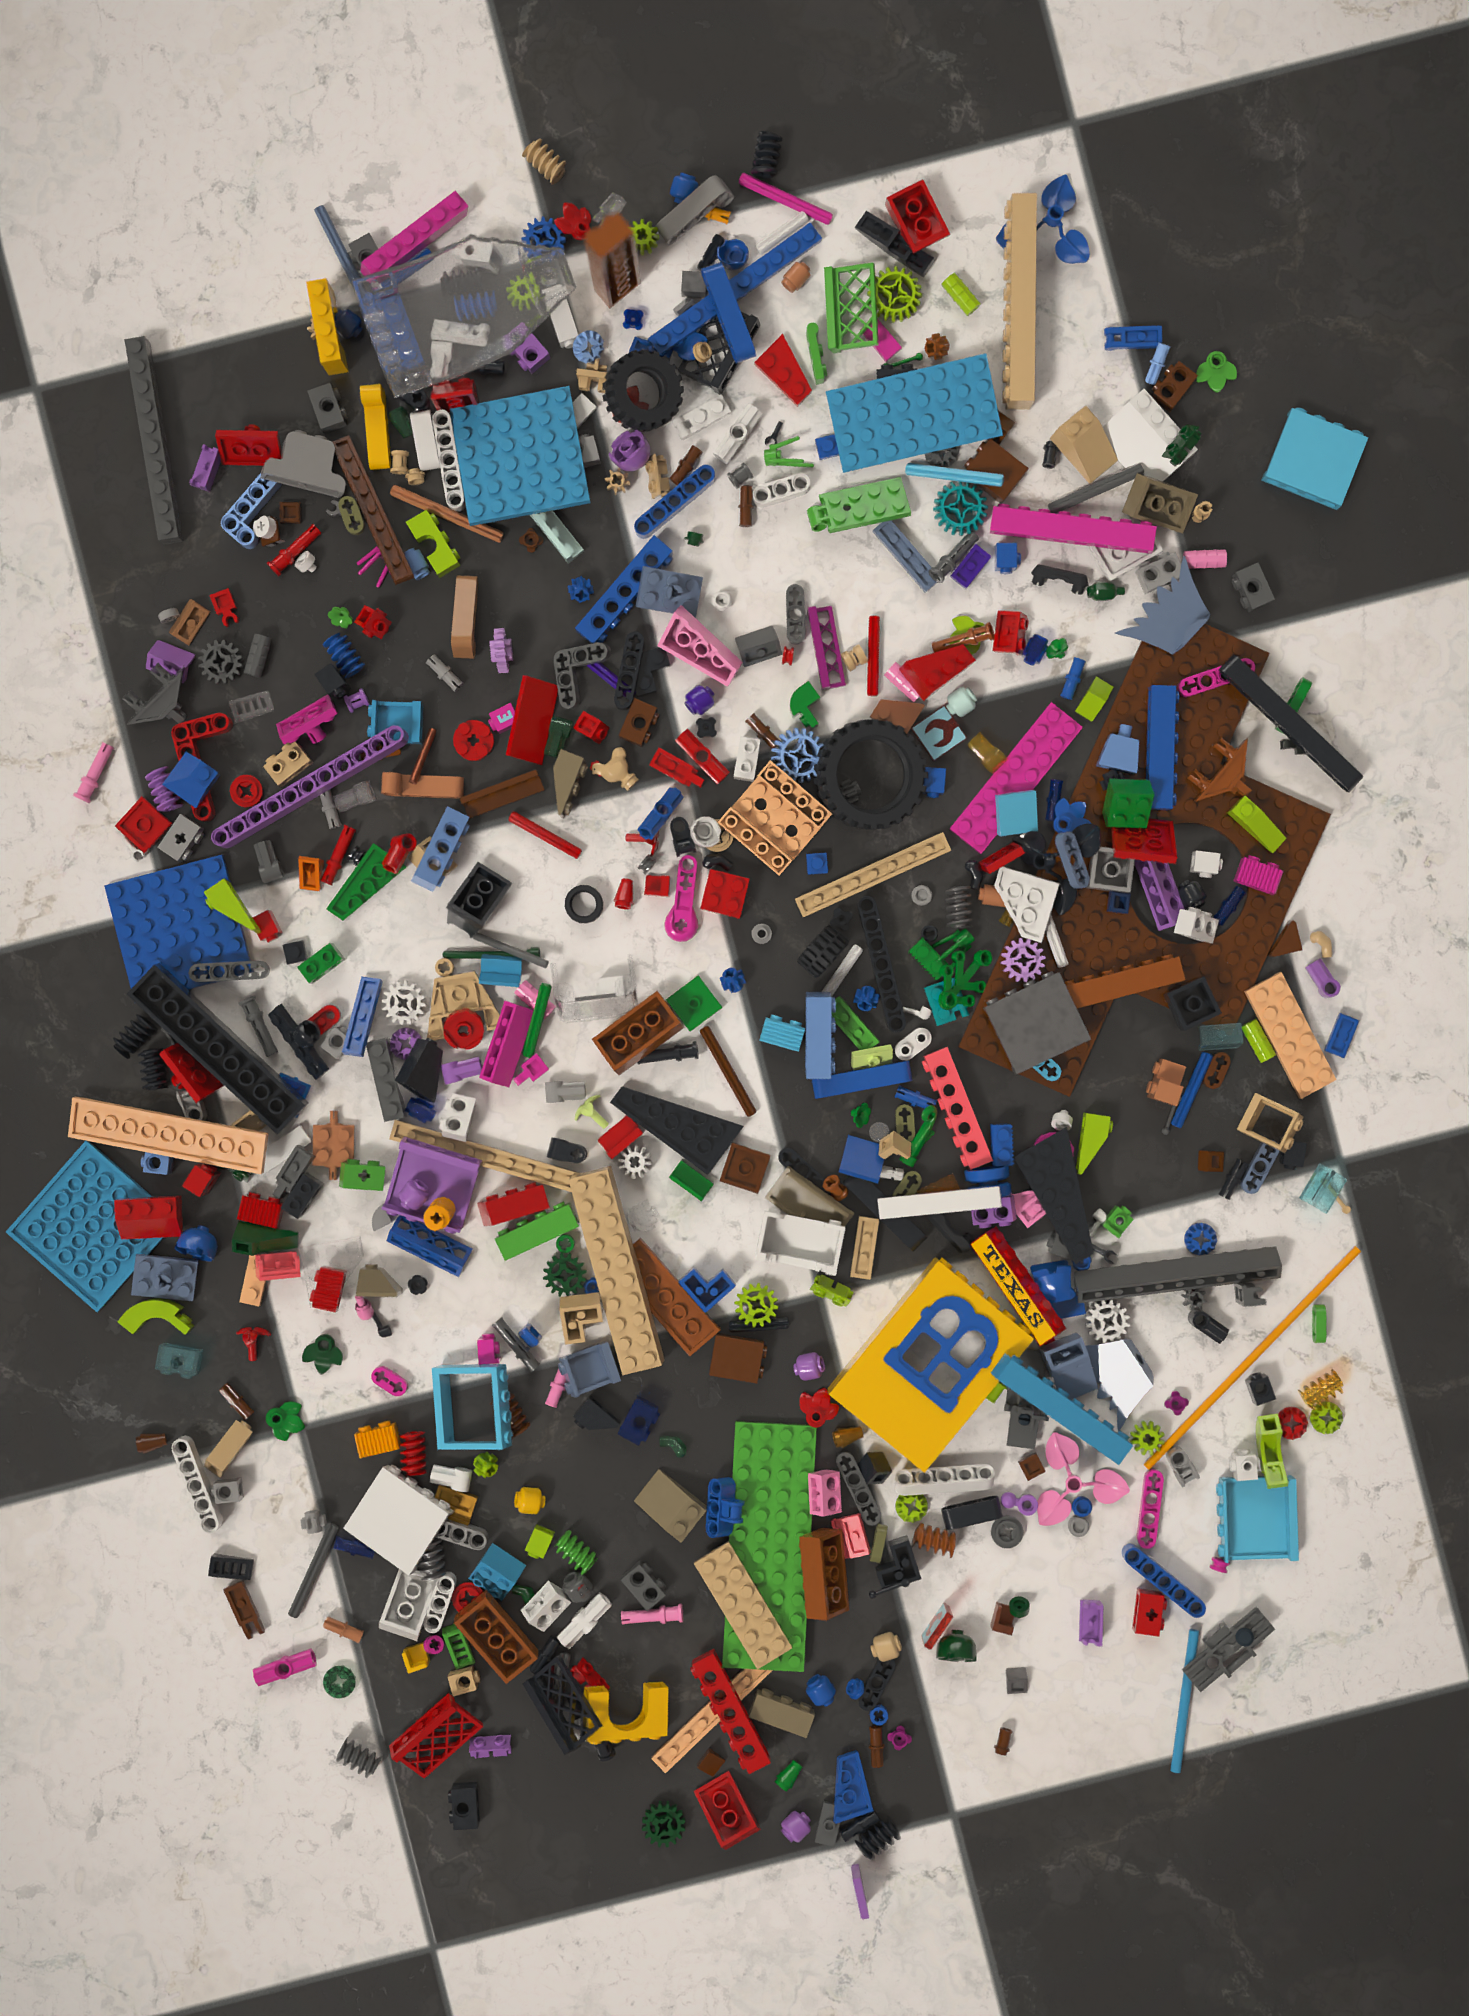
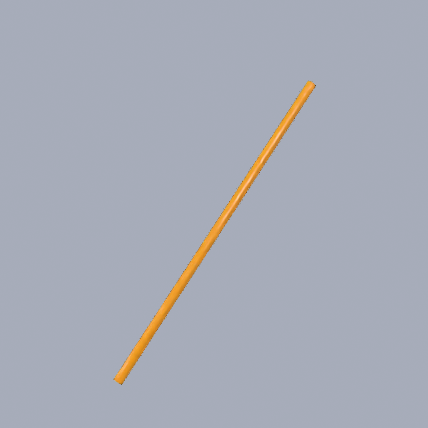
[1143,1246,1361,1470]

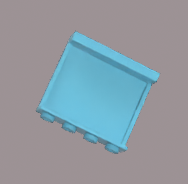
[1261,407,1368,510]
[1216,1475,1299,1563]

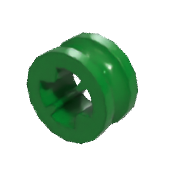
[556,1234,575,1253]

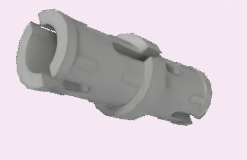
[426,654,464,692]
[320,790,342,829]

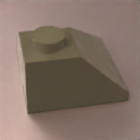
[356,1264,403,1297]

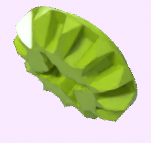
[1310,1401,1343,1434]
[895,1494,928,1523]

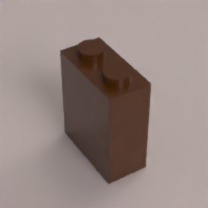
[964,438,1029,504]
[709,1333,767,1383]

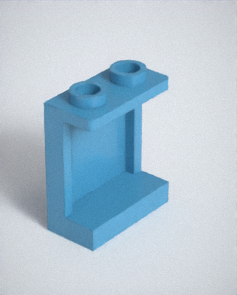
[367,700,423,744]

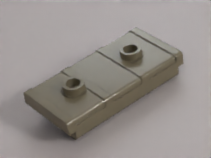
[765,1166,854,1226]

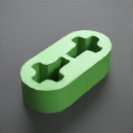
[1312,1305,1326,1343]

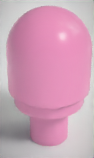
[355,1296,374,1320]

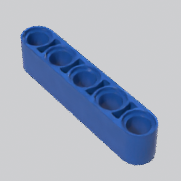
[701,262,756,363]
[634,465,715,539]
[811,1061,913,1099]
[1121,1543,1206,1618]

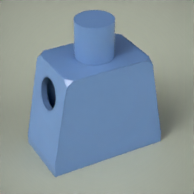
[1096,724,1139,775]

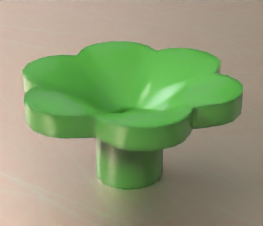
[328,607,353,628]

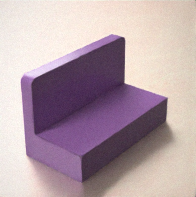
[146,640,195,683]

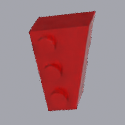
[899,644,976,701]
[477,1182,550,1226]

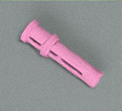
[73,742,114,804]
[621,1604,683,1625]

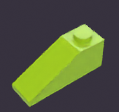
[1227,796,1286,853]
[204,879,261,934]
[1076,1113,1113,1174]

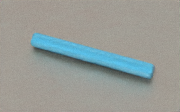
[905,463,1004,487]

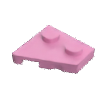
[1012,1190,1046,1228]

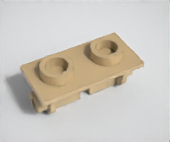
[645,454,670,499]

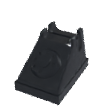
[446,862,512,938]

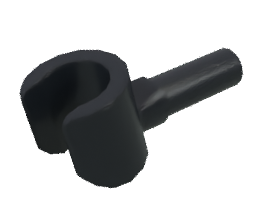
[765,421,783,445]
[1092,1244,1118,1264]
[372,1312,392,1338]

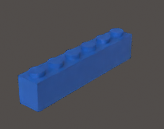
[1146,685,1179,810]

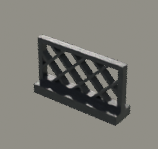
[678,312,761,395]
[523,1655,603,1755]

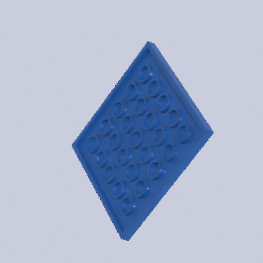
[104,855,254,990]

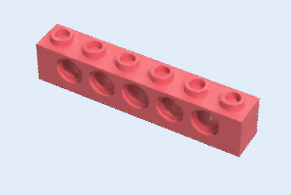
[922,1047,993,1170]

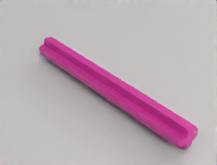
[739,173,833,225]

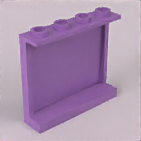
[382,1136,482,1234]

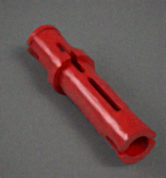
[320,825,356,886]

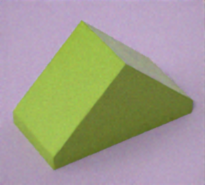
[1075,676,1113,722]

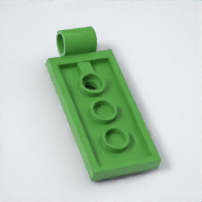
[807,477,911,533]

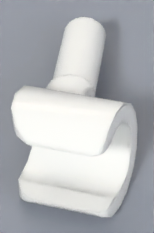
[122,836,145,862]
[903,1006,932,1020]
[1090,1208,1106,1238]

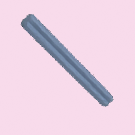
[314,205,368,298]

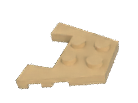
[427,971,500,1041]

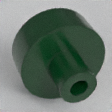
[1009,1596,1030,1618]

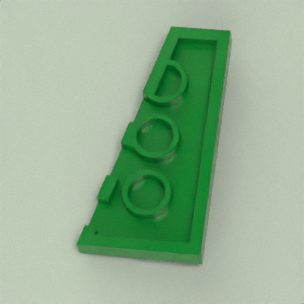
[326,843,407,921]

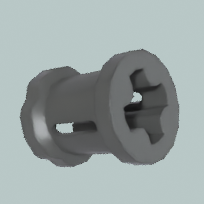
[727,462,754,489]

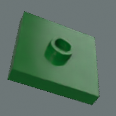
[666,975,722,1032]

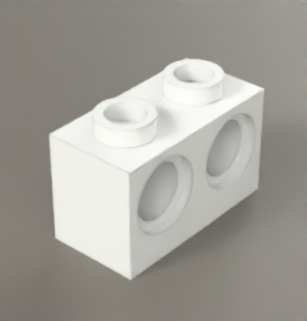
[734,736,760,782]
[1174,907,1219,944]
[439,1093,476,1142]
[521,1581,571,1632]

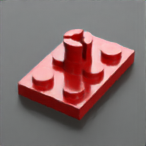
[215,424,282,466]
[159,1043,224,1103]

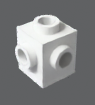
[1229,1449,1260,1481]

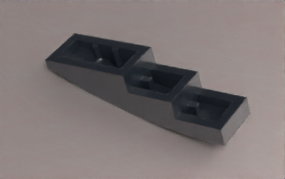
[855,211,935,277]

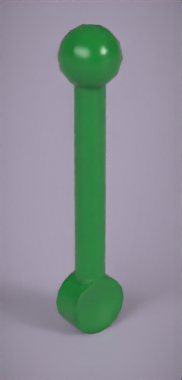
[883,353,923,367]

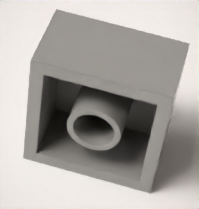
[1086,847,1135,893]

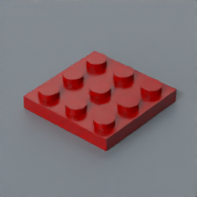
[1111,819,1177,864]

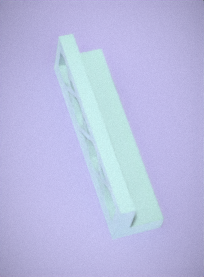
[530,510,584,564]

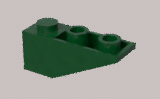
[232,1221,299,1256]

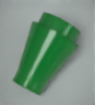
[774,1760,803,1792]

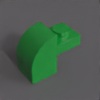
[790,681,820,730]

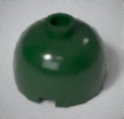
[936,1630,977,1662]

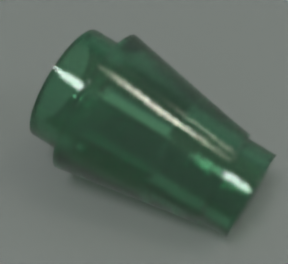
[388,406,413,439]

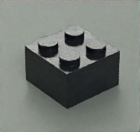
[1163,976,1222,1031]

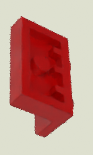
[992,611,1029,656]

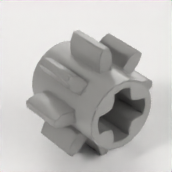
[300,1510,327,1534]

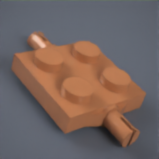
[312,1111,355,1180]

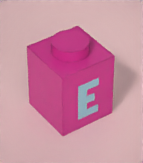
[488,703,515,734]

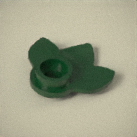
[302,1334,343,1375]

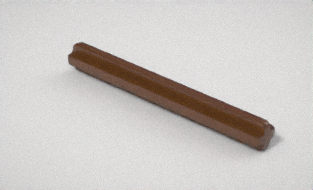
[700,1026,756,1117]

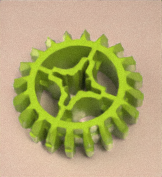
[867,266,922,323]

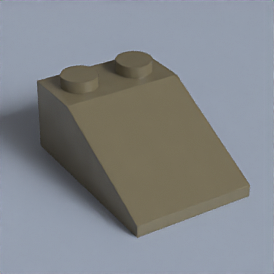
[1122,473,1198,533]
[634,1469,707,1543]

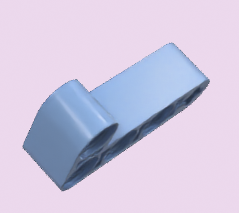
[221,473,282,549]

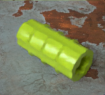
[941,272,981,316]
[1241,1019,1276,1063]

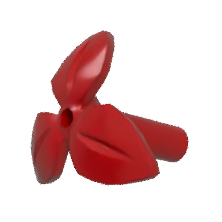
[625,831,659,857]
[236,1327,271,1361]

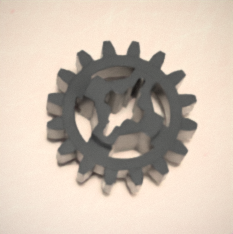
[198,640,244,685]

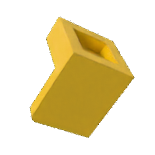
[402,1642,431,1674]

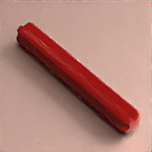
[867,616,880,697]
[508,812,582,859]

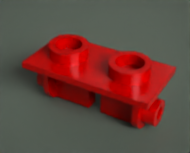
[570,1657,610,1690]

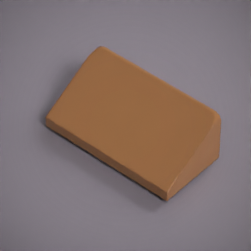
[169,599,210,646]

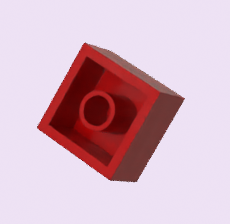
[700,869,750,919]

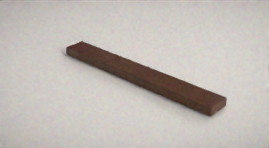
[332,435,414,585]

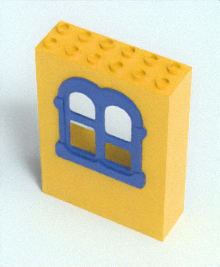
[828,1257,1034,1473]

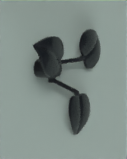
[1012,823,1101,915]

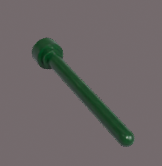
[442,947,540,959]

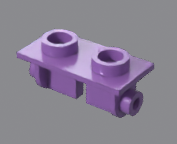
[469,1735,512,1759]

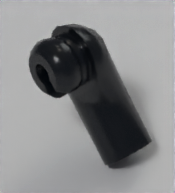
[702,853,733,872]
[965,860,984,890]

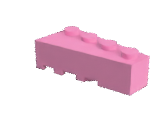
[657,605,743,687]

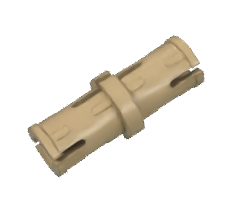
[1192,501,1212,523]

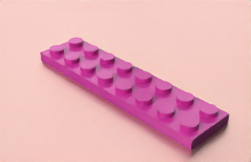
[950,702,1083,854]

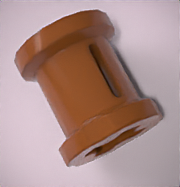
[823,1175,849,1201]

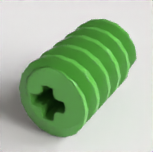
[554,1530,598,1575]

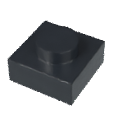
[282,940,308,965]

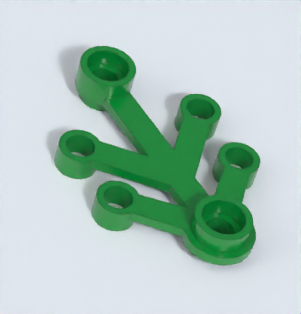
[938,950,992,1010]

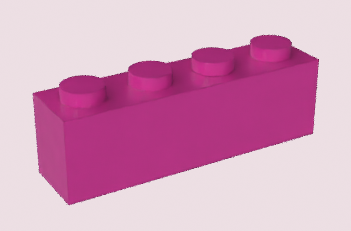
[479,1001,533,1087]

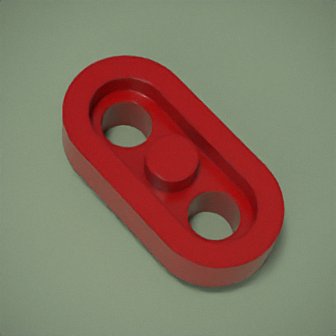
[308,1005,341,1036]

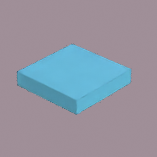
[995,790,1038,836]

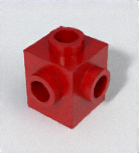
[354,605,392,639]

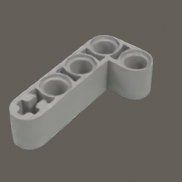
[656,175,734,245]

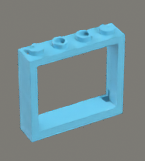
[432,1364,513,1450]

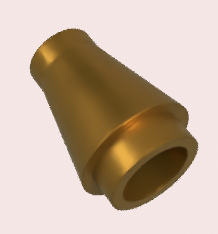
[832,1426,864,1448]

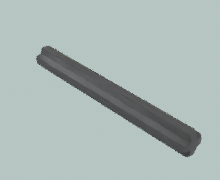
[1048,464,1144,514]
[288,1523,339,1618]

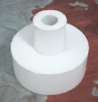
[295,551,316,573]
[1051,1110,1073,1131]

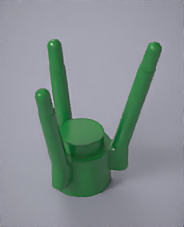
[932,928,975,972]

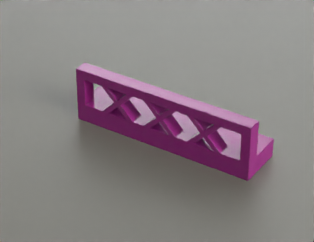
[807,606,846,690]

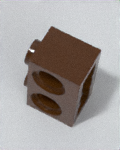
[1151,361,1198,413]

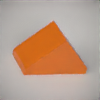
[298,856,324,892]

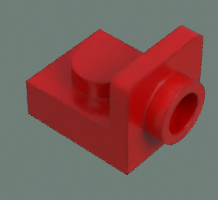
[573,711,609,744]

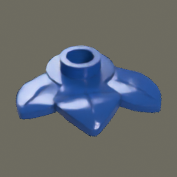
[671,331,708,361]
[1053,798,1092,833]

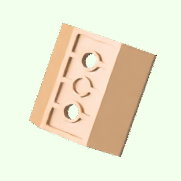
[717,760,832,876]

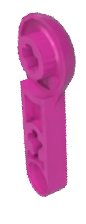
[664,855,698,942]

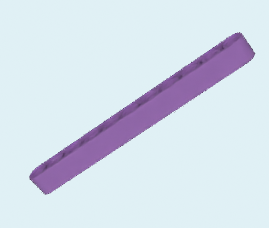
[211,725,409,848]

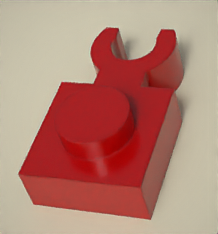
[210,588,239,627]

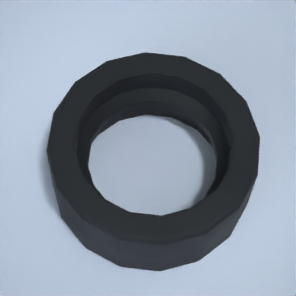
[564,885,603,924]

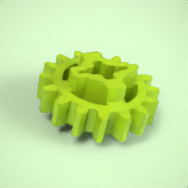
[734,1283,779,1328]

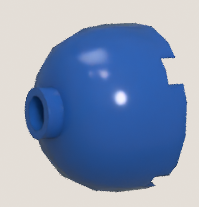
[175,1225,218,1262]

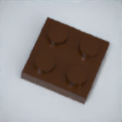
[719,1142,771,1194]

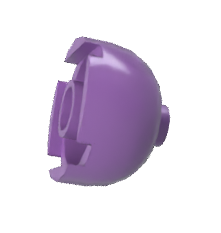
[609,430,651,472]

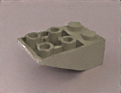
[553,749,588,819]

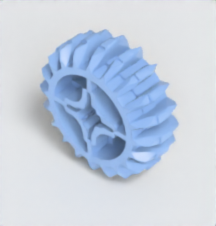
[771,728,824,783]

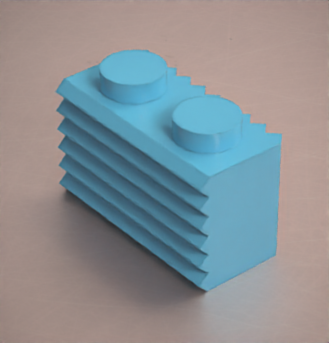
[759,1014,805,1052]

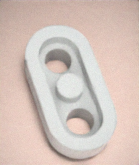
[895,1028,931,1061]

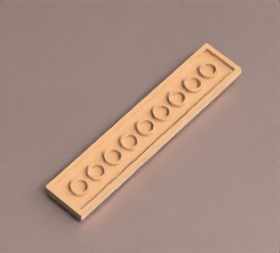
[68,1096,269,1174]

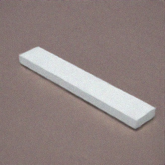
[877,1186,1002,1219]

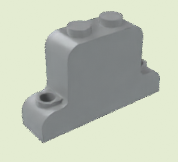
[260,430,345,498]

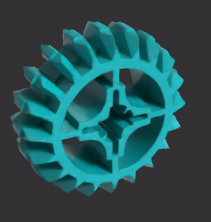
[933,481,988,536]

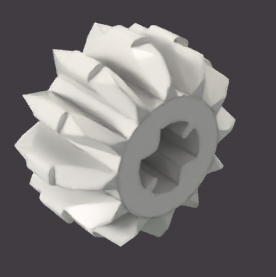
[618,1144,653,1179]

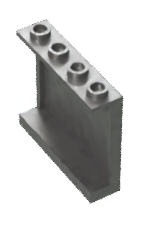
[983,971,1091,1075]

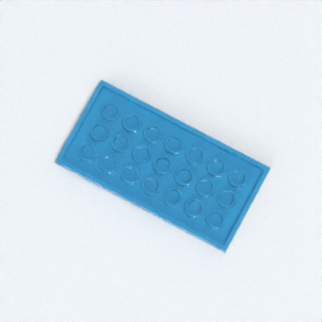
[826,353,1003,473]

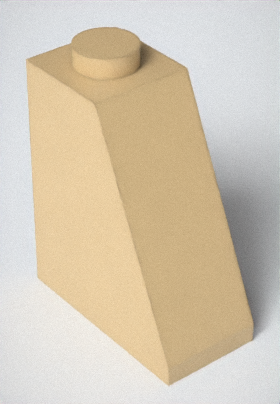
[204,1420,252,1478]

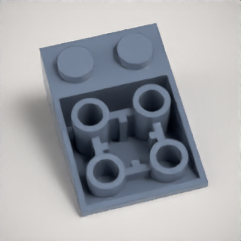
[1039,1333,1098,1400]

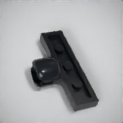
[268,1003,329,1080]

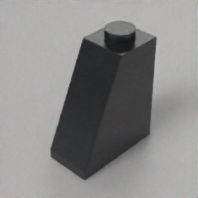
[394,1038,443,1103]

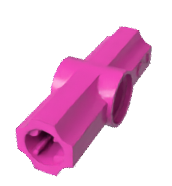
[253,1648,317,1687]

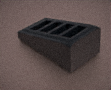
[208,1553,254,1580]

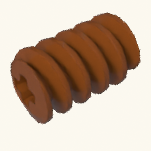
[911,1523,956,1558]

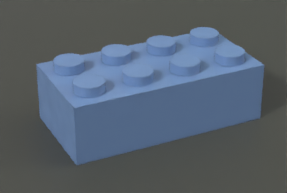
[805,992,836,1079]

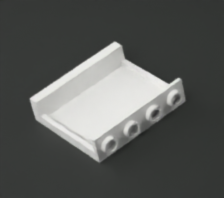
[343,1465,454,1575]

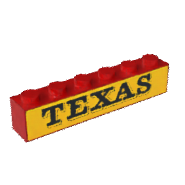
[970,1226,1067,1346]

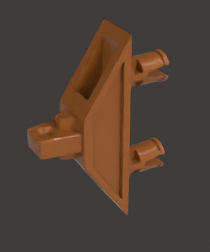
[1187,737,1252,803]

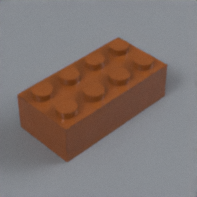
[592,991,685,1075]
[799,1528,849,1620]
[454,1590,538,1684]

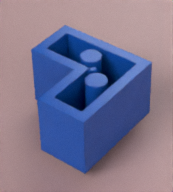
[678,1267,736,1313]

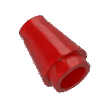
[614,878,633,910]

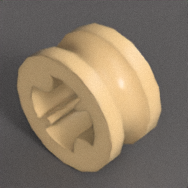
[435,958,454,976]

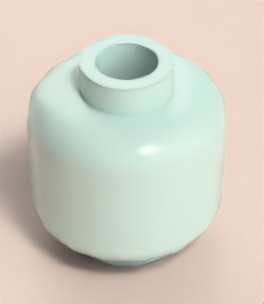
[946,687,977,717]

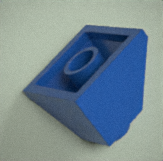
[162,752,220,809]

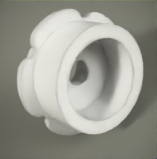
[712,591,732,611]

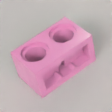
[808,1470,842,1517]

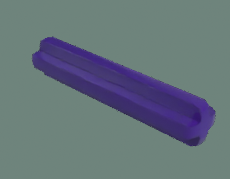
[586,658,636,697]

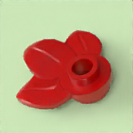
[554,202,591,240]
[799,1388,839,1428]

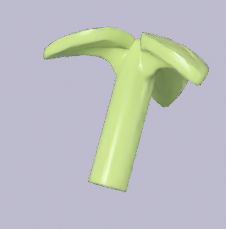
[575,1095,609,1129]

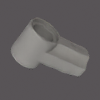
[545,1081,586,1103]

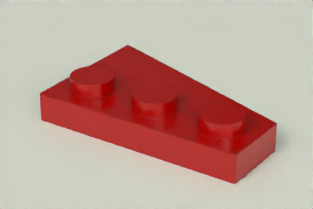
[754,333,812,407]

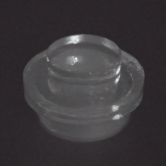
[869,1122,889,1142]

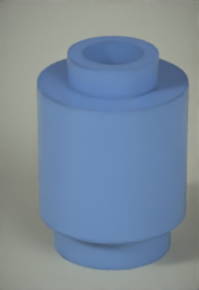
[404,548,430,580]

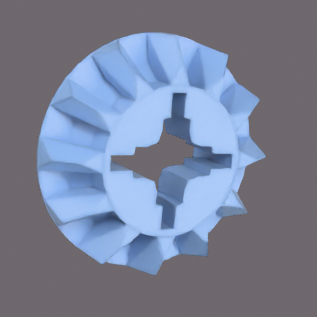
[573,330,604,363]

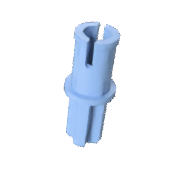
[1145,342,1171,385]

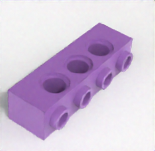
[1134,859,1185,931]

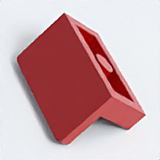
[598,1115,644,1159]

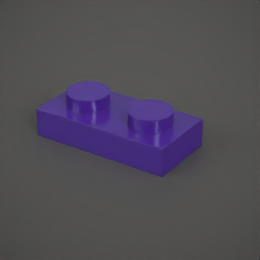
[950,544,992,589]

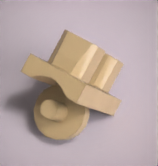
[576,358,607,393]

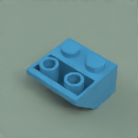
[468,1543,526,1601]

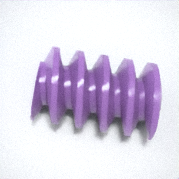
[145,766,183,812]

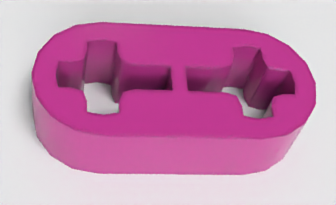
[371,1366,408,1396]

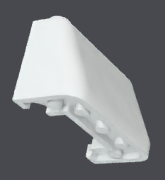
[755,1207,845,1276]

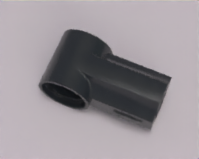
[1188,1309,1229,1344]

